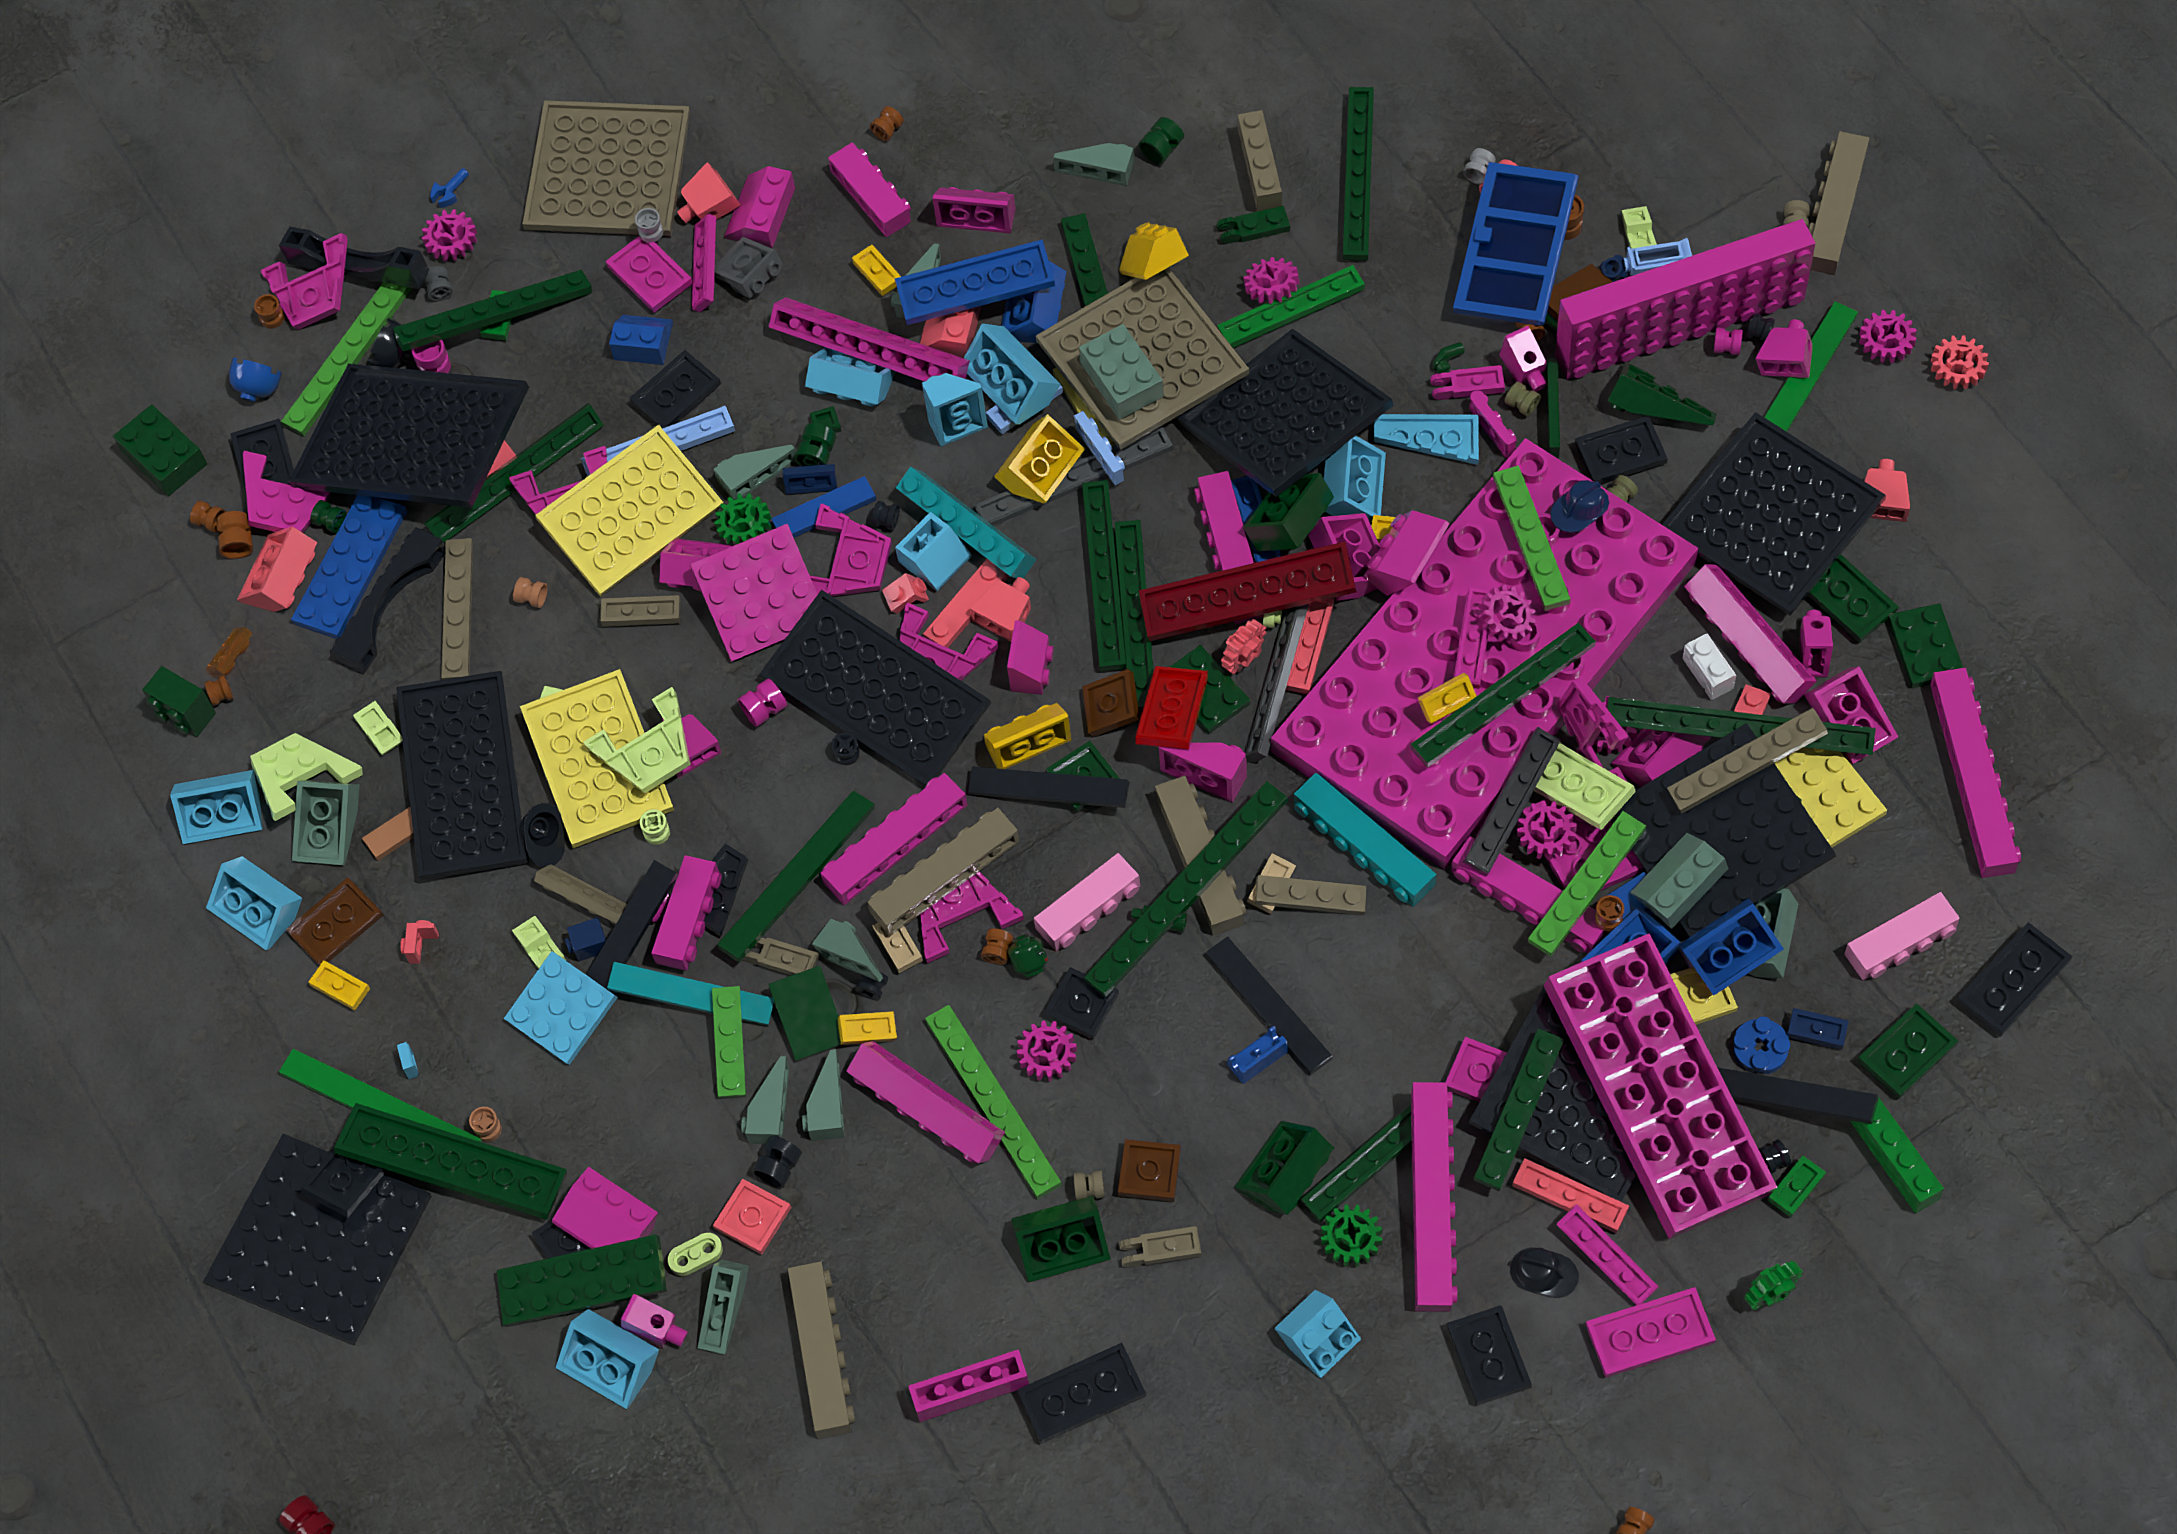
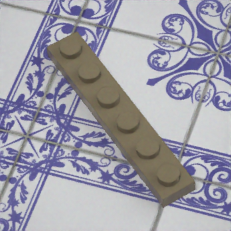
[442,538,474,680]
[1667,708,1828,814]

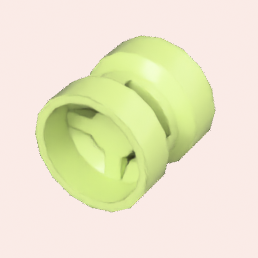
[640,809,670,845]

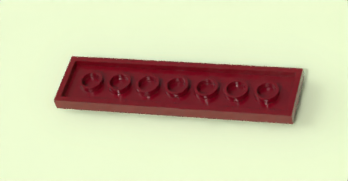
[1139,541,1357,641]

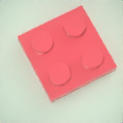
[713,1179,791,1255]

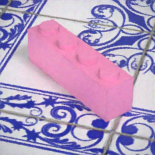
[1034,853,1140,952]
[1844,892,1960,981]

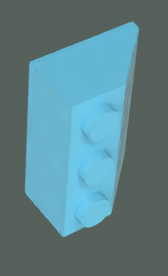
[805,347,896,406]
[922,373,988,446]
[1324,435,1386,522]
[170,770,263,844]
[206,856,302,950]
[555,1309,659,1409]

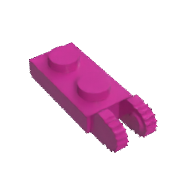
[1430,365,1505,400]
[1469,390,1517,458]

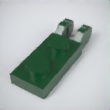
[1216,206,1290,244]

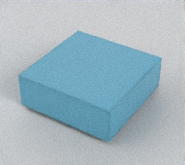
[397,1042,419,1079]

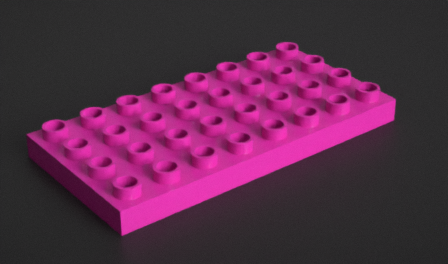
[1271,438,1698,870]

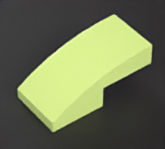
[1621,206,1657,249]
[353,701,403,756]
[512,916,566,969]

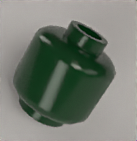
[1008,934,1048,977]

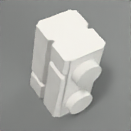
[1682,634,1736,700]

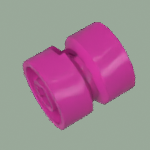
[411,340,451,373]
[737,678,787,727]

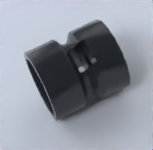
[752,1136,802,1188]

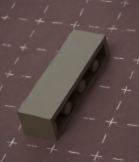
[1238,110,1282,211]

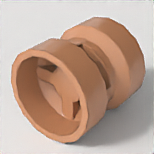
[513,577,548,608]
[469,1106,502,1142]

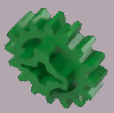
[714,493,772,546]
[1321,1204,1382,1267]
[1744,1260,1803,1310]

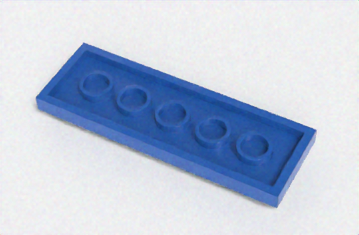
[895,240,1055,325]
[291,495,407,639]

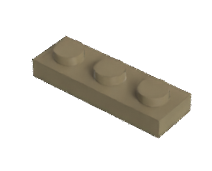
[601,595,681,626]

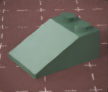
[292,780,360,865]

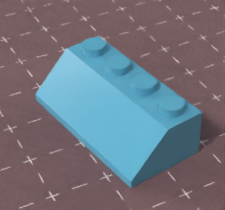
[964,323,1060,424]

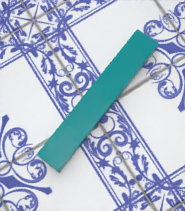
[607,962,774,1026]

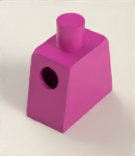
[1756,319,1812,378]
[1500,326,1547,392]
[1799,610,1833,677]
[662,714,722,778]
[621,1294,688,1349]

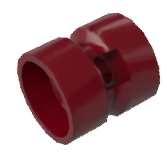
[279,1495,335,1534]

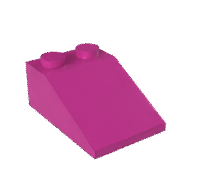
[1804,666,1898,764]
[1159,743,1247,803]

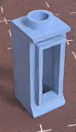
[1623,238,1692,277]

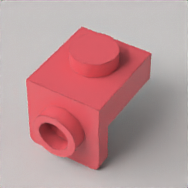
[882,573,929,614]
[401,920,439,964]

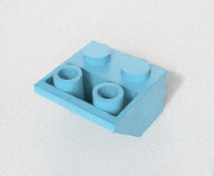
[895,512,972,591]
[1274,1290,1361,1378]

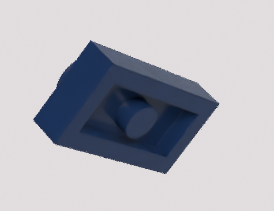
[783,464,837,494]
[1787,1008,1849,1050]

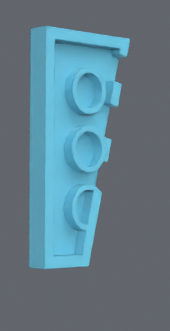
[1374,414,1479,465]

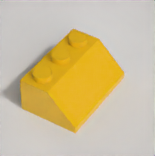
[1119,222,1189,280]
[994,414,1085,503]
[984,703,1072,769]

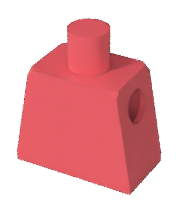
[677,162,741,224]
[1865,459,1910,522]
[970,577,1031,642]

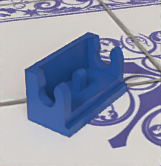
[1226,1026,1288,1084]

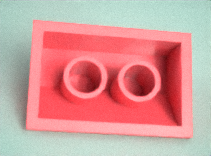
[920,306,982,358]
[237,526,317,612]

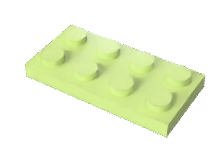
[1534,743,1636,830]

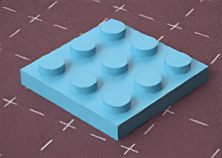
[504,951,618,1065]

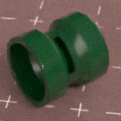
[310,500,347,533]

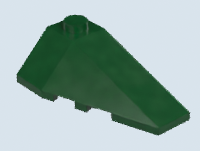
[1608,361,1716,426]

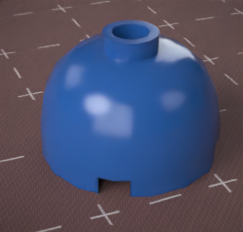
[229,358,282,402]

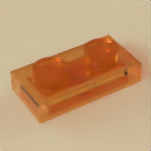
[206,627,253,675]

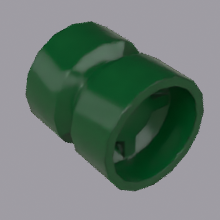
[1138,117,1184,165]
[794,423,837,467]

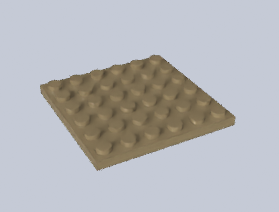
[523,100,690,236]
[1036,267,1249,450]

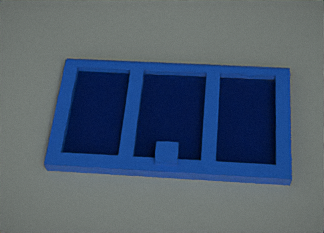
[1453,162,1579,326]

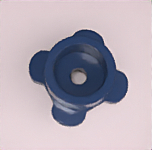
[1600,254,1629,282]

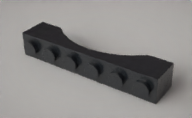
[279,226,429,289]
[332,527,446,675]

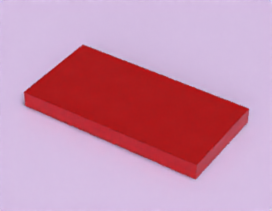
[1135,666,1208,749]

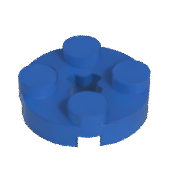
[1733,1017,1790,1074]

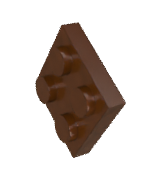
[1082,669,1140,737]
[1118,1139,1181,1202]

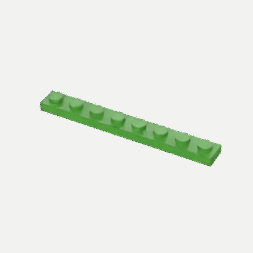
[281,282,413,437]
[925,1005,1062,1200]

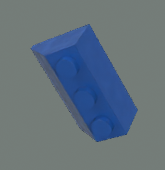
[1001,260,1066,343]
[1680,898,1784,996]
[1581,906,1680,965]

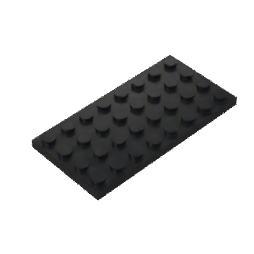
[760,589,991,786]
[396,671,528,880]

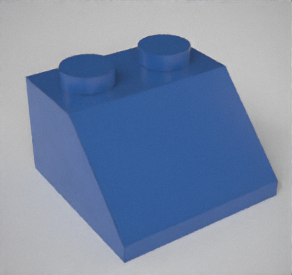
[609,315,673,365]

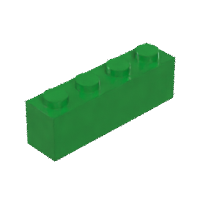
[1850,1097,1944,1214]

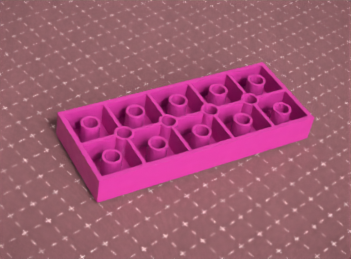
[1555,219,1816,380]
[1544,933,1777,1239]

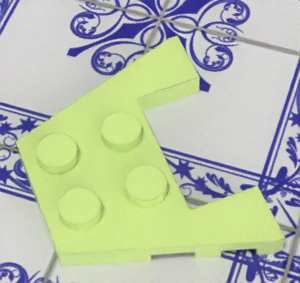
[583,687,690,793]
[250,733,363,821]

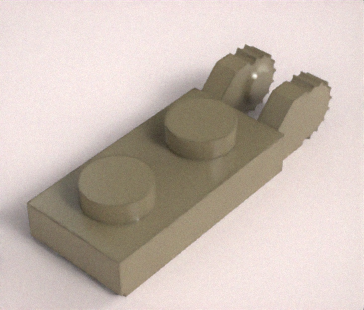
[742,937,819,975]
[1119,1226,1201,1267]

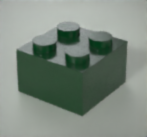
[142,666,216,737]

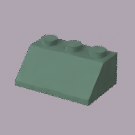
[1630,833,1728,929]
[1747,889,1799,978]

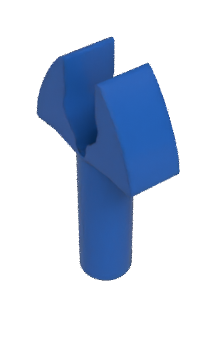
[431,168,469,208]

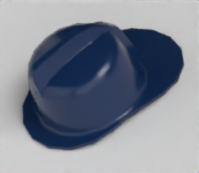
[1551,480,1609,533]

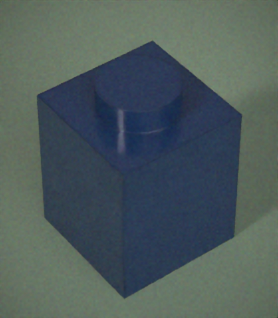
[565,917,606,962]

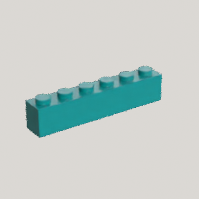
[896,467,1037,579]
[1294,773,1436,907]

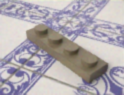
[534,864,628,925]
[1255,875,1366,915]

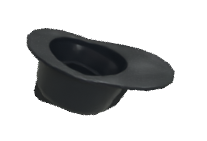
[520,803,565,867]
[1510,1247,1579,1298]

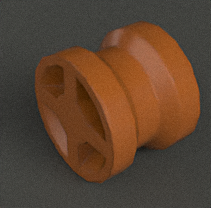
[204,675,234,706]

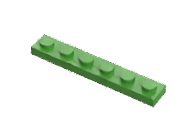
[1493,466,1571,611]
[1528,811,1646,957]

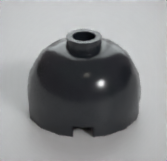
[367,318,412,368]

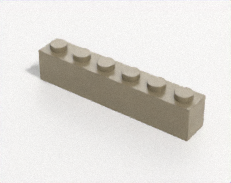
[1809,131,1870,275]
[1155,776,1247,936]
[867,808,1020,936]
[788,1262,856,1439]

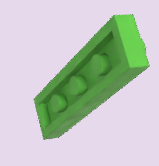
[712,986,746,1099]

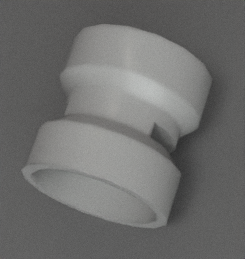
[1463,148,1496,184]
[635,208,663,243]

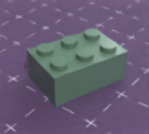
[1079,324,1164,420]

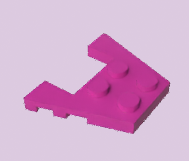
[261,233,348,330]
[509,446,607,515]
[243,451,332,533]
[810,504,892,597]
[900,602,998,681]
[1558,678,1628,768]
[920,872,1024,963]

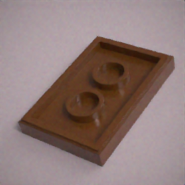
[1536,263,1613,321]
[286,877,384,966]

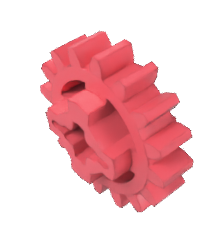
[1930,335,1989,389]
[1221,619,1267,674]

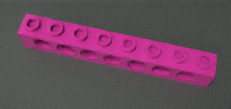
[769,297,970,381]

